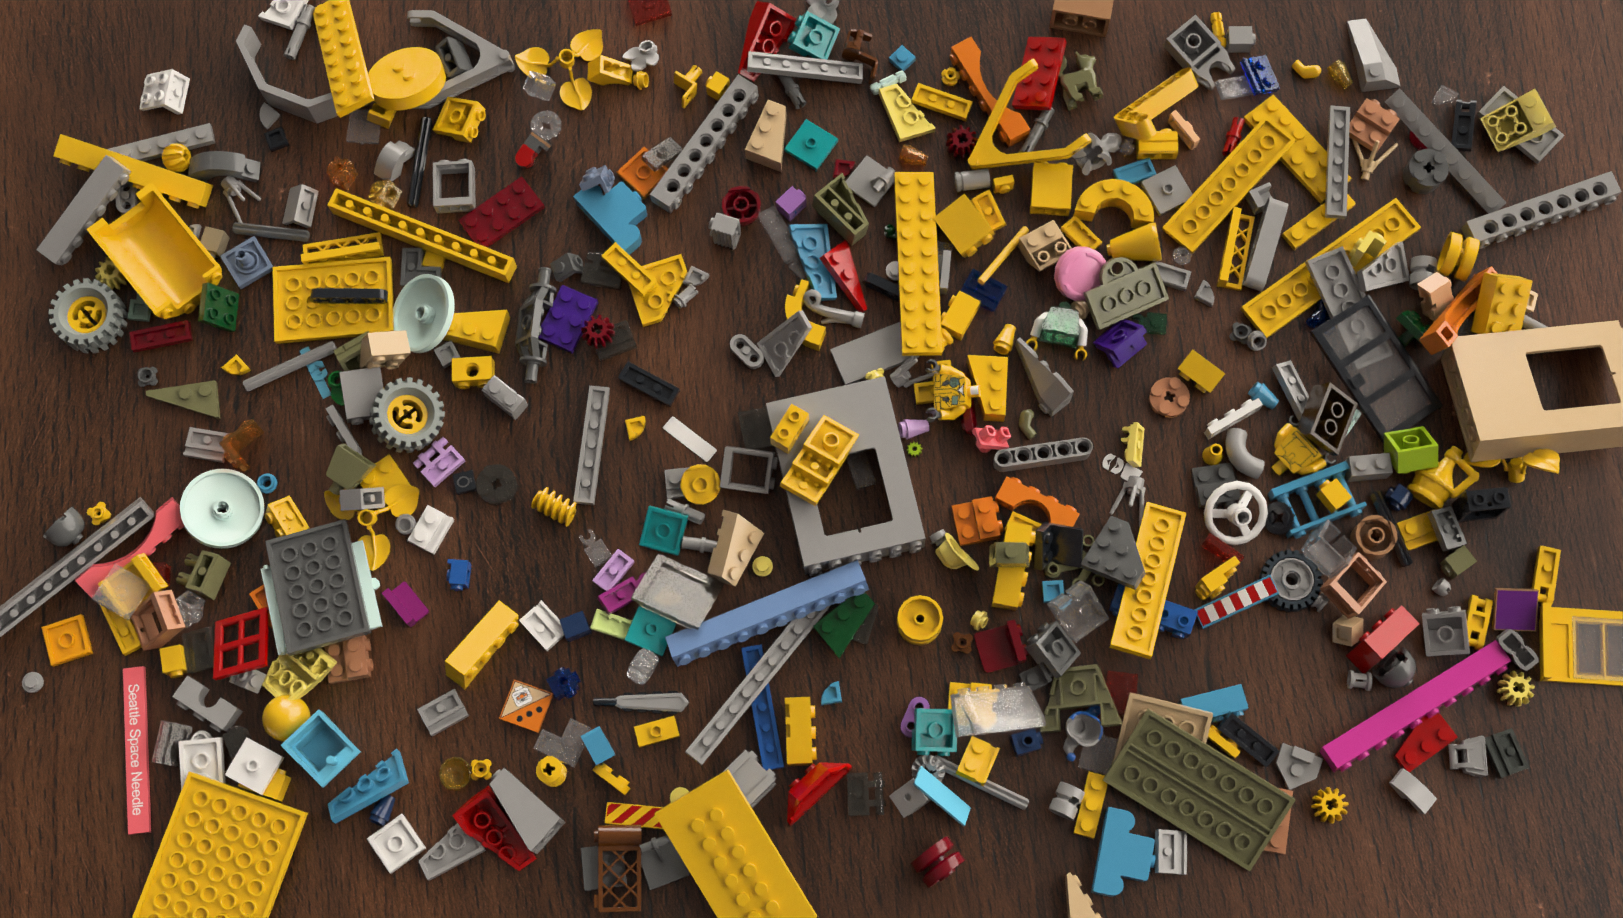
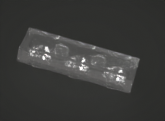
[758,205,799,265]

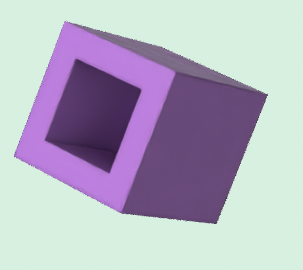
[776,186,806,221]

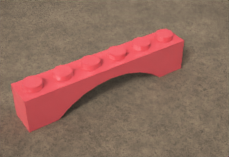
[75,497,184,599]

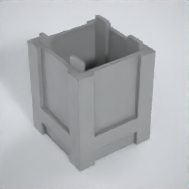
[723,750,777,809]

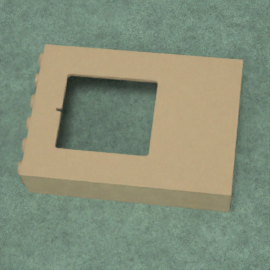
[1441,320,1623,462]

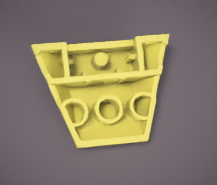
[262,647,337,701]

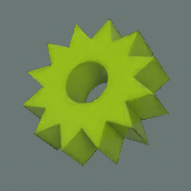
[906,442,923,457]

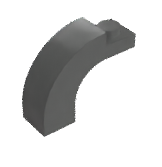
[188,151,261,182]

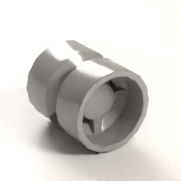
[1409,255,1437,290]
[1048,782,1085,821]

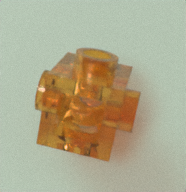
[326,156,358,190]

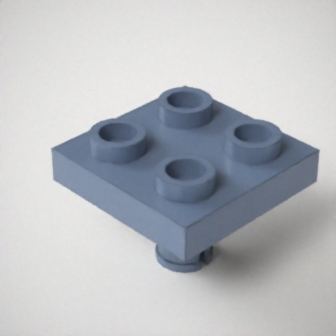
[220,236,274,289]

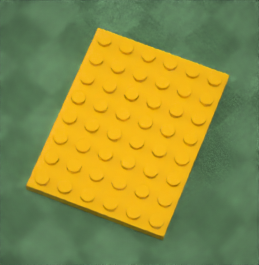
[132,771,308,918]

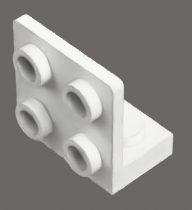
[139,69,190,115]

